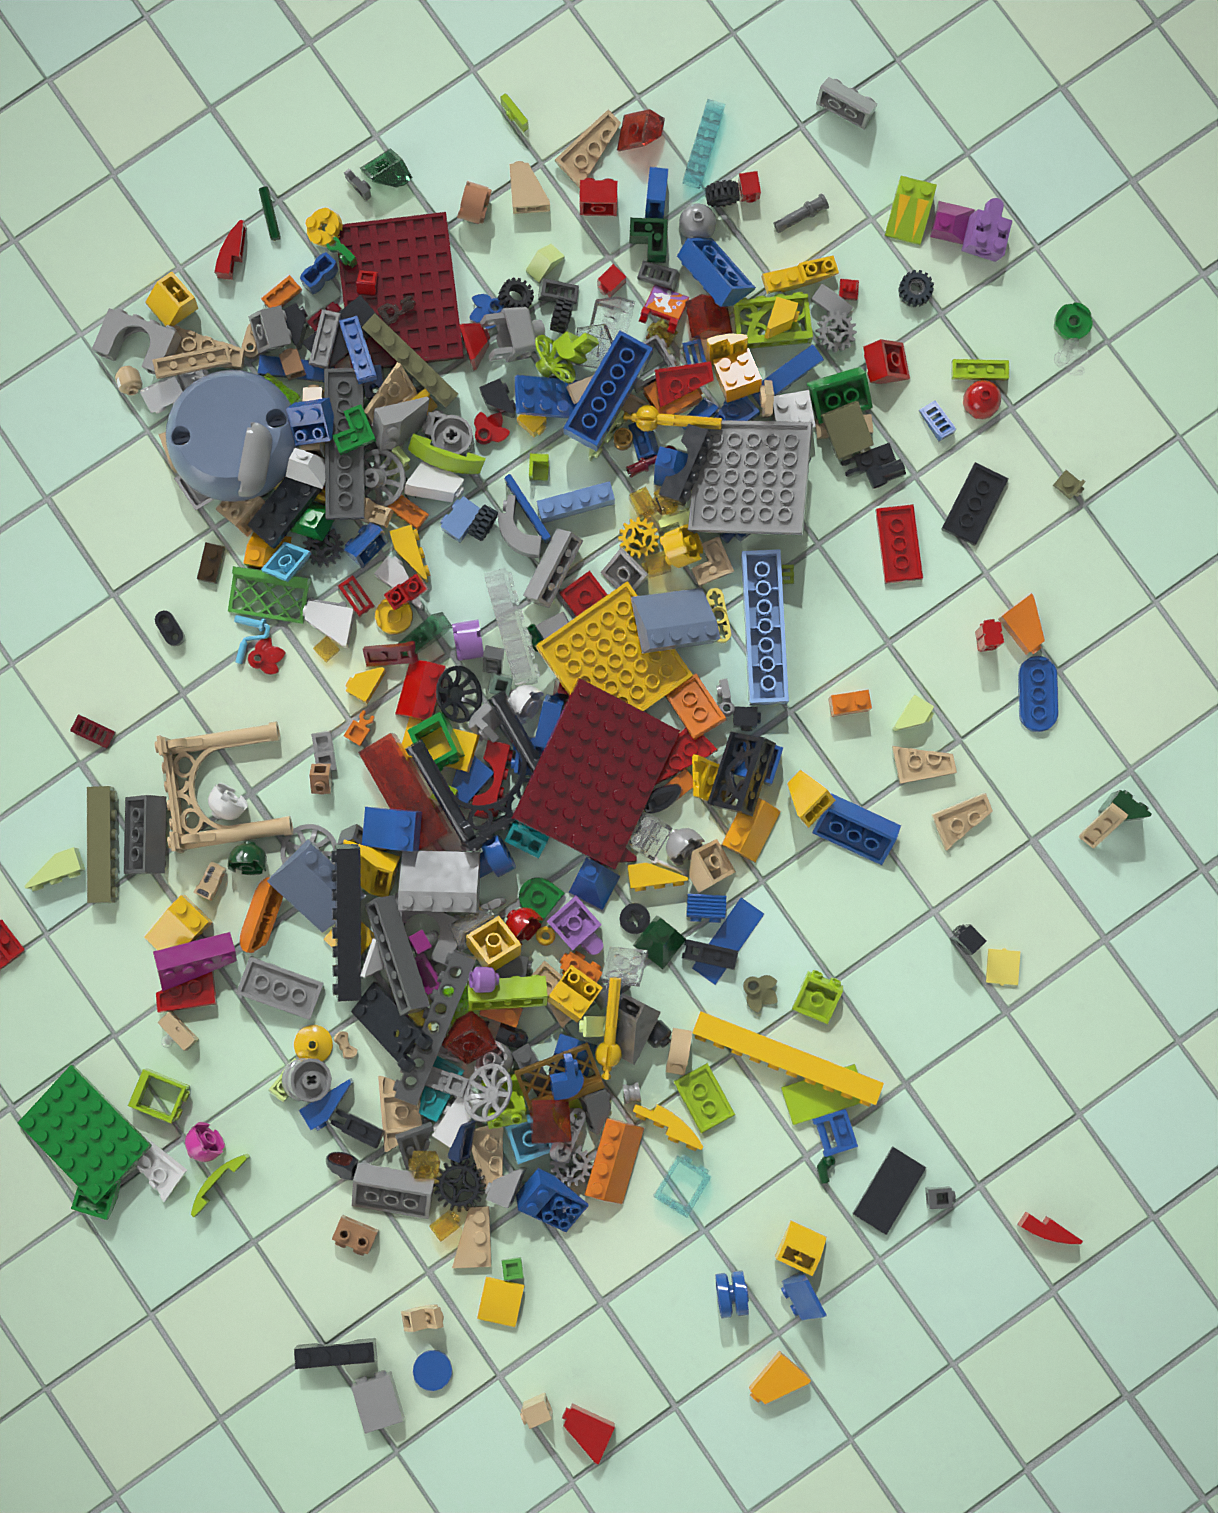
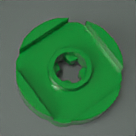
[1054,302,1093,342]

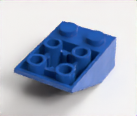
[516,1168,589,1232]

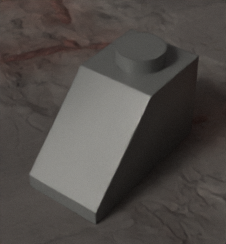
[579,1089,611,1135]

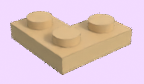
[691,537,734,587]

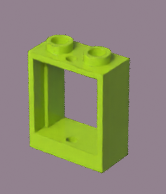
[128,1068,191,1123]

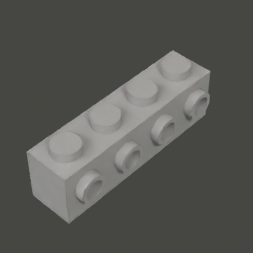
[523,528,583,608]

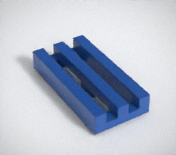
[682,339,706,365]

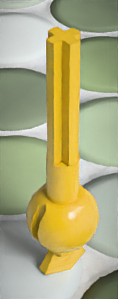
[623,405,722,432]
[595,977,622,1080]

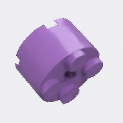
[452,620,484,661]

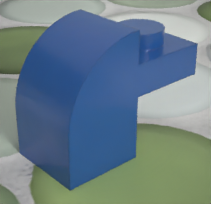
[550,1053,584,1101]

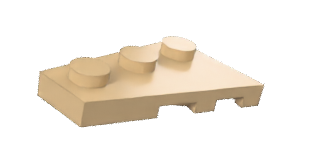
[364,362,418,426]
[931,793,993,851]
[452,1206,491,1268]

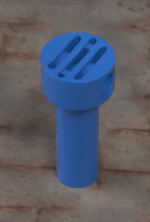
[480,834,516,878]

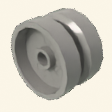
[431,415,474,457]
[282,1058,332,1102]

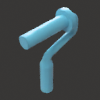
[234,615,270,664]

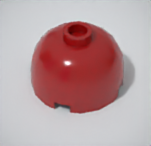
[963,380,1002,419]
[505,907,543,945]

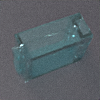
[653,1154,711,1218]

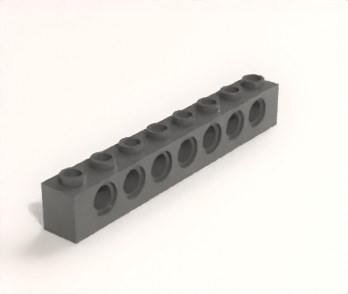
[393,949,476,1106]

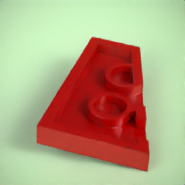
[654,361,714,408]
[156,971,217,1013]

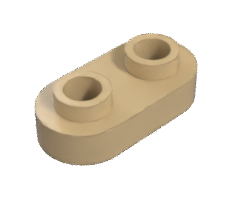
[241,324,261,359]

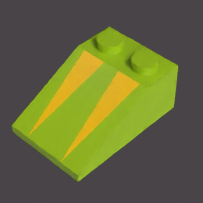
[884,175,937,245]

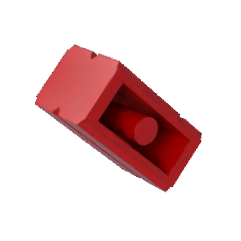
[975,619,1004,652]

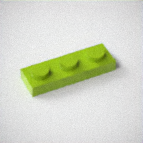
[951,359,1009,381]

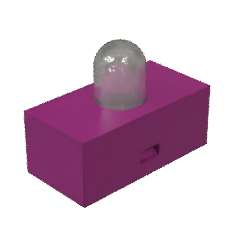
[408,930,439,956]

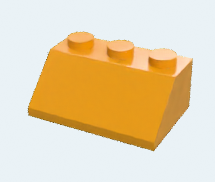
[721,798,781,862]

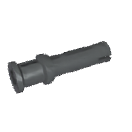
[773,193,829,233]

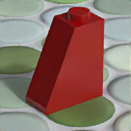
[562,1403,615,1465]

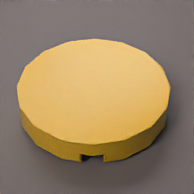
[375,599,413,635]

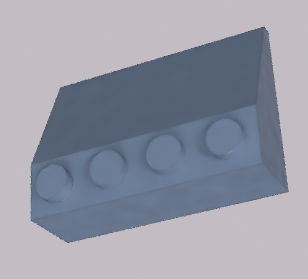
[631,588,720,654]
[267,839,366,933]

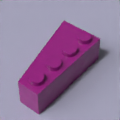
[153,932,237,991]

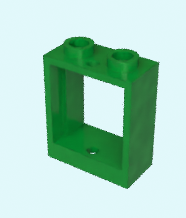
[407,712,465,772]

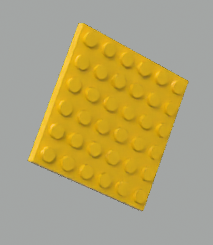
[535,581,693,711]

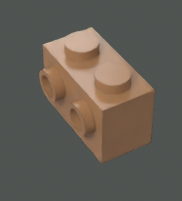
[332,1215,379,1256]

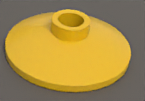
[294,1025,333,1062]

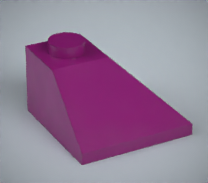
[930,201,975,245]

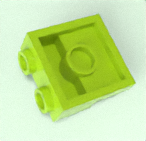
[792,970,843,1024]

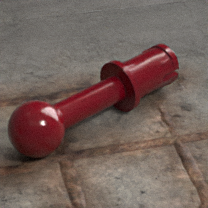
[626,445,677,478]

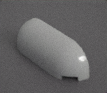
[238,422,273,497]

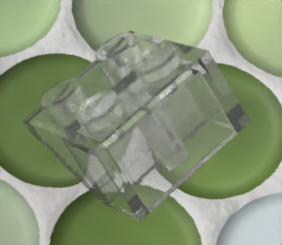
[627,811,673,861]

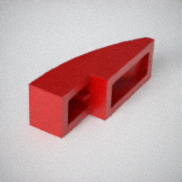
[214,220,247,280]
[1017,1211,1083,1244]

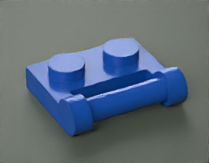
[812,1109,858,1157]

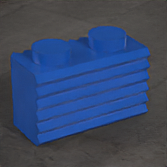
[686,894,727,923]

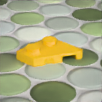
[692,754,720,801]

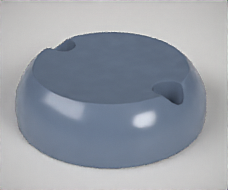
[166,370,299,502]

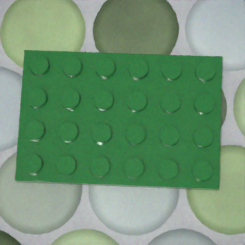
[17,1065,152,1205]

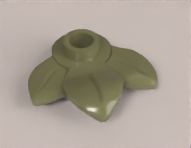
[743,975,778,1013]

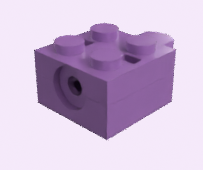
[961,198,1012,262]
[547,896,603,955]

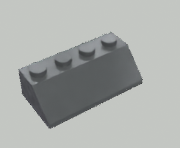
[124,795,167,874]

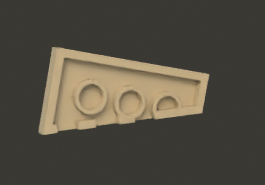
[555,109,621,188]

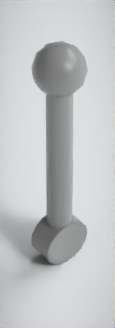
[307,597,347,607]

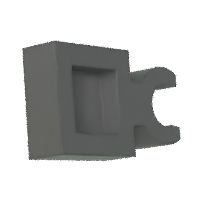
[344,169,372,201]

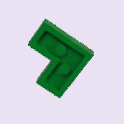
[333,404,376,455]

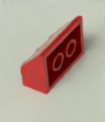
[395,660,447,721]

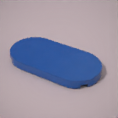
[1018,656,1058,732]

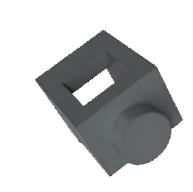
[925,1186,956,1209]

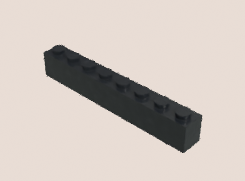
[331,844,361,1002]

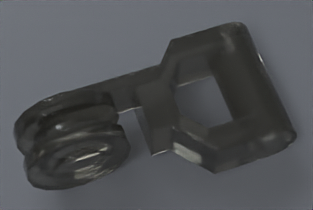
[377,296,416,326]

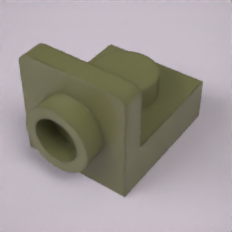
[1053,470,1086,499]

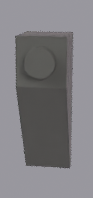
[511,1043,552,1097]

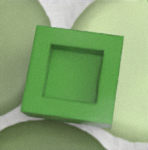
[502,1257,524,1281]

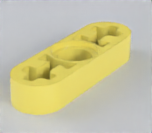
[706,588,731,643]

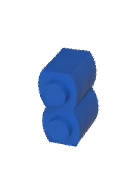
[300,252,339,295]

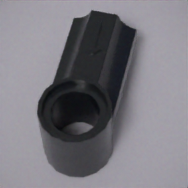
[865,459,906,489]

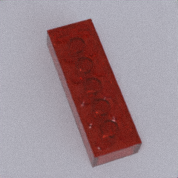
[358,733,452,851]

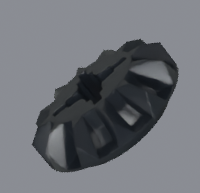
[619,903,650,934]

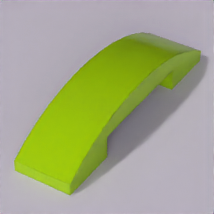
[408,434,486,474]
[191,1153,250,1218]

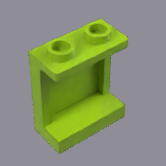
[481,1074,528,1129]

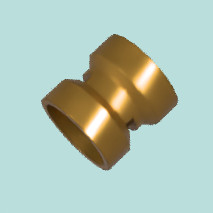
[614,428,632,451]

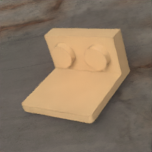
[216,496,265,537]

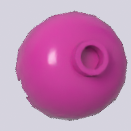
[185,1122,225,1162]

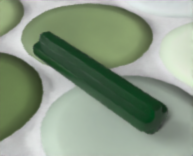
[259,186,281,241]

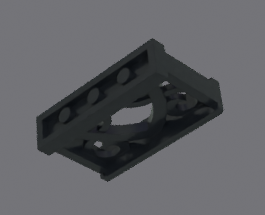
[707,731,776,817]

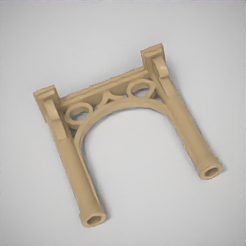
[155,721,293,853]

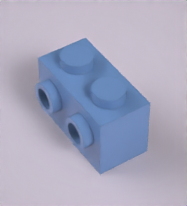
[440,496,481,543]

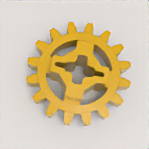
[618,517,659,559]

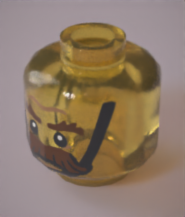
[651,488,679,515]

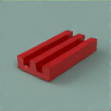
[338,575,375,617]

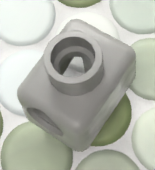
[480,307,545,362]

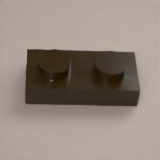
[197,542,225,584]

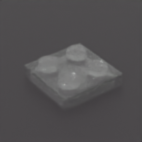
[601,946,648,987]

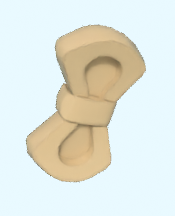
[334,1031,358,1059]

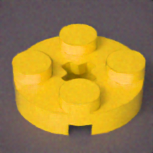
[305,207,343,247]

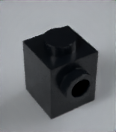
[733,706,761,731]

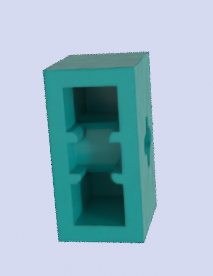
[504,820,549,859]

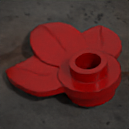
[474,412,510,445]
[248,637,286,675]

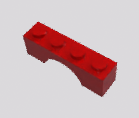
[470,740,513,821]

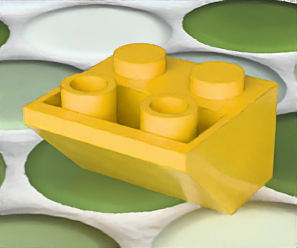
[145,272,199,327]
[547,965,603,1023]
[775,1220,827,1276]

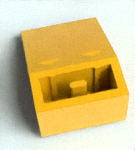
[343,840,400,897]

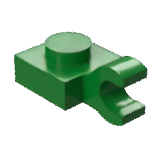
[326,236,358,268]

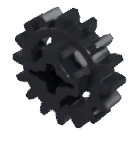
[303,528,344,568]

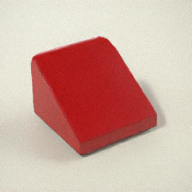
[356,270,378,295]

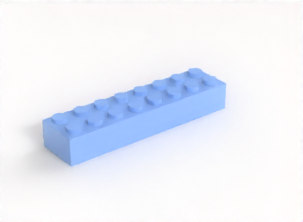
[741,549,789,706]

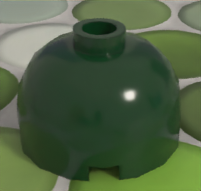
[227,841,267,875]

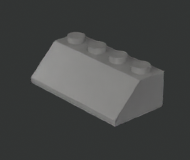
[351,1163,435,1219]

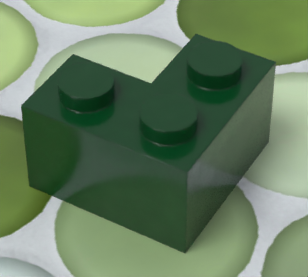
[629,217,668,263]

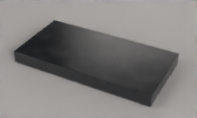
[302,295,381,369]
[941,462,1009,546]
[852,1146,927,1235]

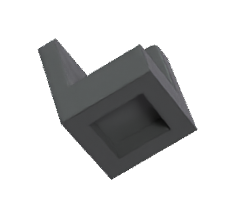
[337,824,363,845]

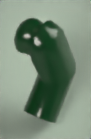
[527,624,544,652]
[817,1156,836,1184]

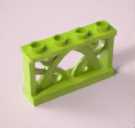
[732,292,813,349]

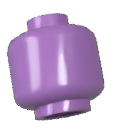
[469,967,499,993]

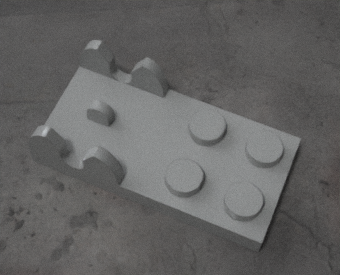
[236,956,324,1020]

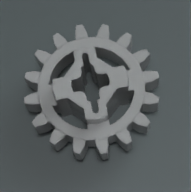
[815,310,857,353]
[550,1144,592,1187]

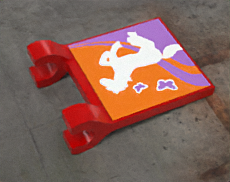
[638,284,689,334]

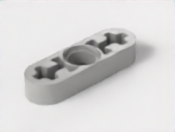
[550,1108,586,1162]

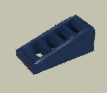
[447,1120,476,1162]

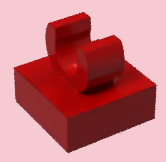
[839,279,859,301]

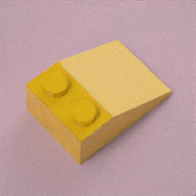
[144,895,213,950]

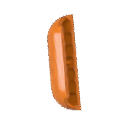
[240,877,283,953]

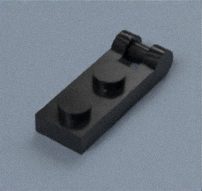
[681,939,739,970]

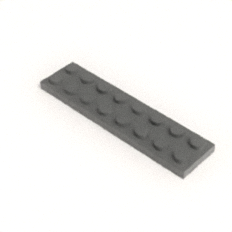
[324,368,365,520]

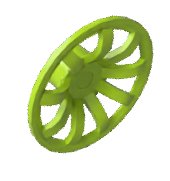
[535,335,576,383]

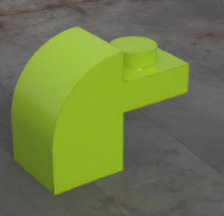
[554,331,599,364]

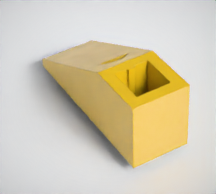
[389,525,431,583]
[627,863,688,892]

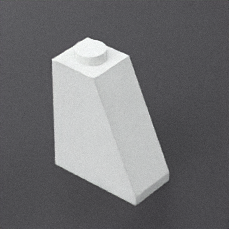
[404,461,465,503]
[303,600,355,649]

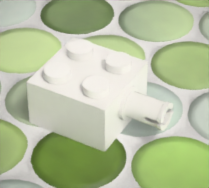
[772,390,816,433]

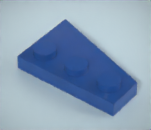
[713,396,760,421]

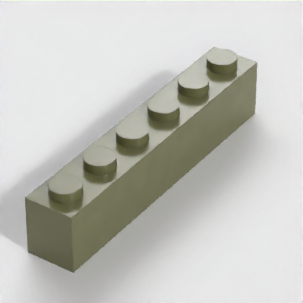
[362,314,459,408]
[87,786,118,903]

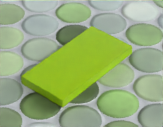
[781,1064,860,1125]

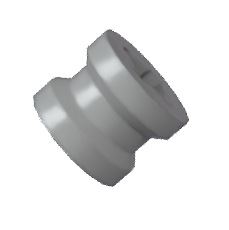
[623,1082,641,1104]

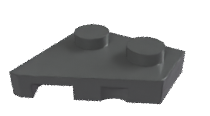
[395,1122,433,1170]

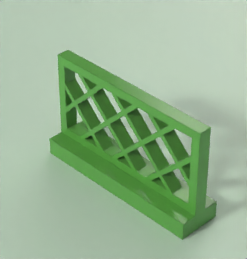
[228,566,311,624]

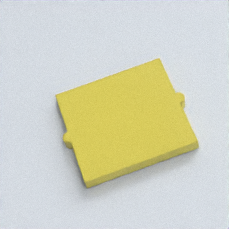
[986,948,1020,986]

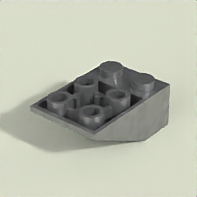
[615,993,661,1065]

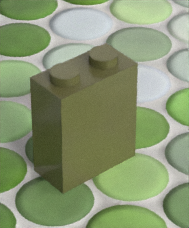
[821,401,874,460]

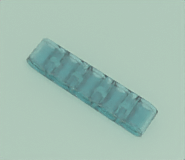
[682,99,726,189]

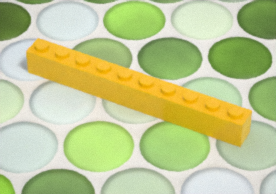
[692,1011,884,1107]

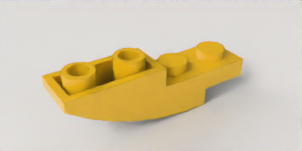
[761,255,839,294]
[632,1103,703,1151]

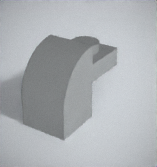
[469,702,501,743]

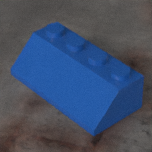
[677,238,756,307]
[812,793,901,865]

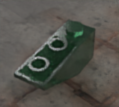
[398,612,452,656]

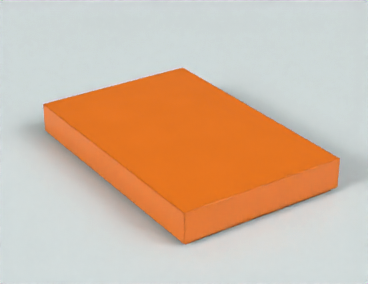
[665,673,727,740]

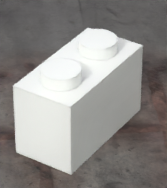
[140,376,183,414]

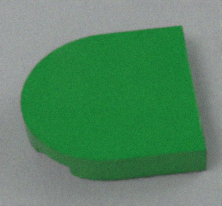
[519,877,565,924]

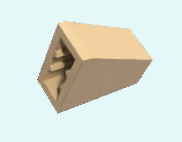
[509,161,550,214]

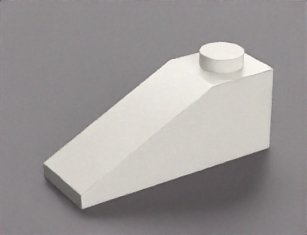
[374,556,424,611]

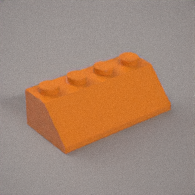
[585,1117,644,1204]

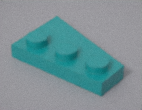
[419,1056,465,1123]

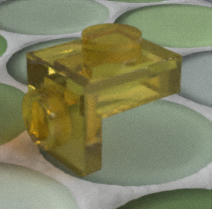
[645,318,679,348]

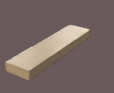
[152,344,232,379]

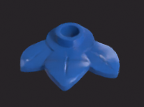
[469,294,504,329]

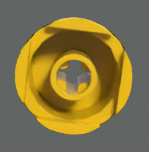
[660,524,703,568]

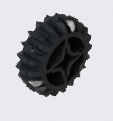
[434,1159,486,1212]

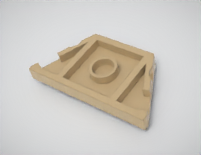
[378,1076,422,1152]

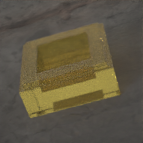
[313,636,340,663]

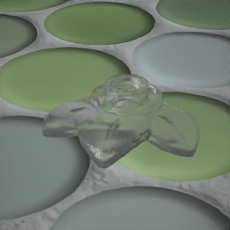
[1054,338,1091,376]

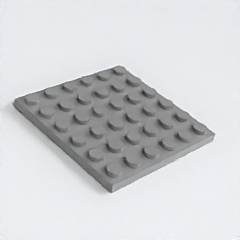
[688,421,813,535]

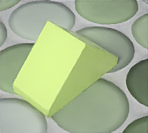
[526,244,565,283]

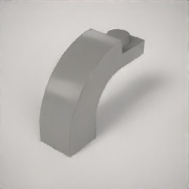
[498,495,542,559]

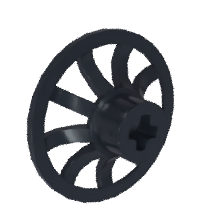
[436,666,482,723]

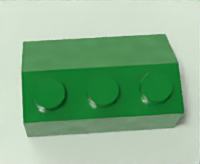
[806,367,873,424]

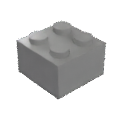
[248,306,292,353]

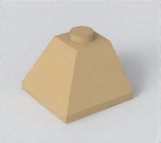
[689,839,736,893]

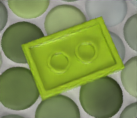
[673,1063,735,1134]

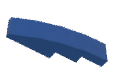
[751,344,824,407]

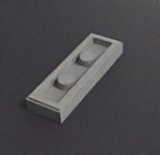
[309,309,341,369]

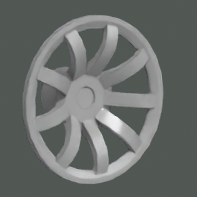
[364,449,406,506]
[280,824,337,864]
[464,1063,512,1122]

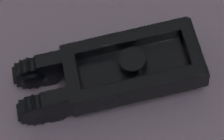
[841,442,896,477]
[330,1108,385,1149]

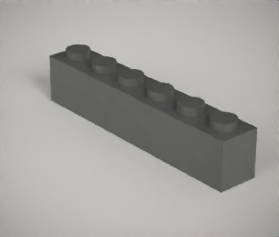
[365,895,430,1016]

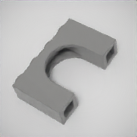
[92,308,182,375]
[394,892,468,966]

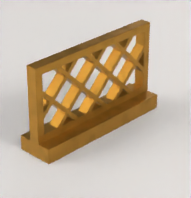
[514,1042,605,1116]

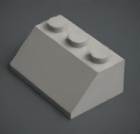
[816,77,877,129]

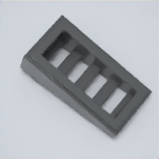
[637,261,680,291]
[538,278,579,304]
[483,645,505,674]

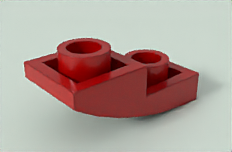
[384,573,429,611]

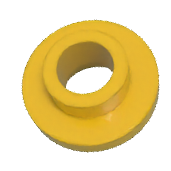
[536,926,555,946]

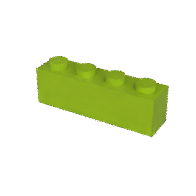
[467,975,548,1011]

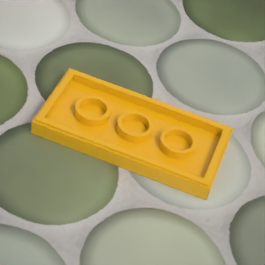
[399,718,480,773]

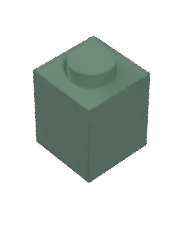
[487,672,513,697]

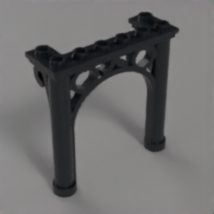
[405,690,540,852]

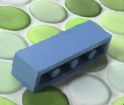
[536,481,615,524]

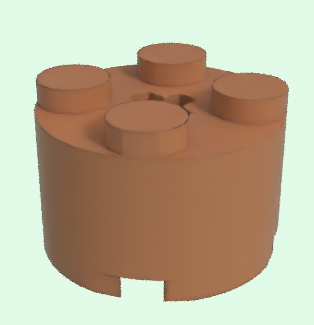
[457,181,492,224]

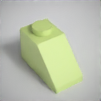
[893,695,934,731]

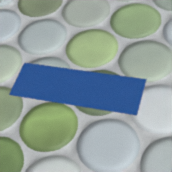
[692,898,764,985]

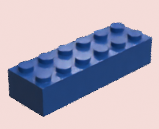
[563,330,653,452]

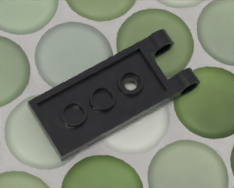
[351,981,433,1073]

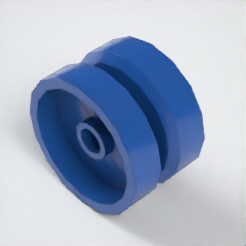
[715,1271,749,1319]

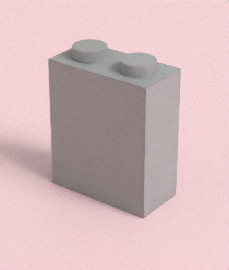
[351,1370,405,1434]

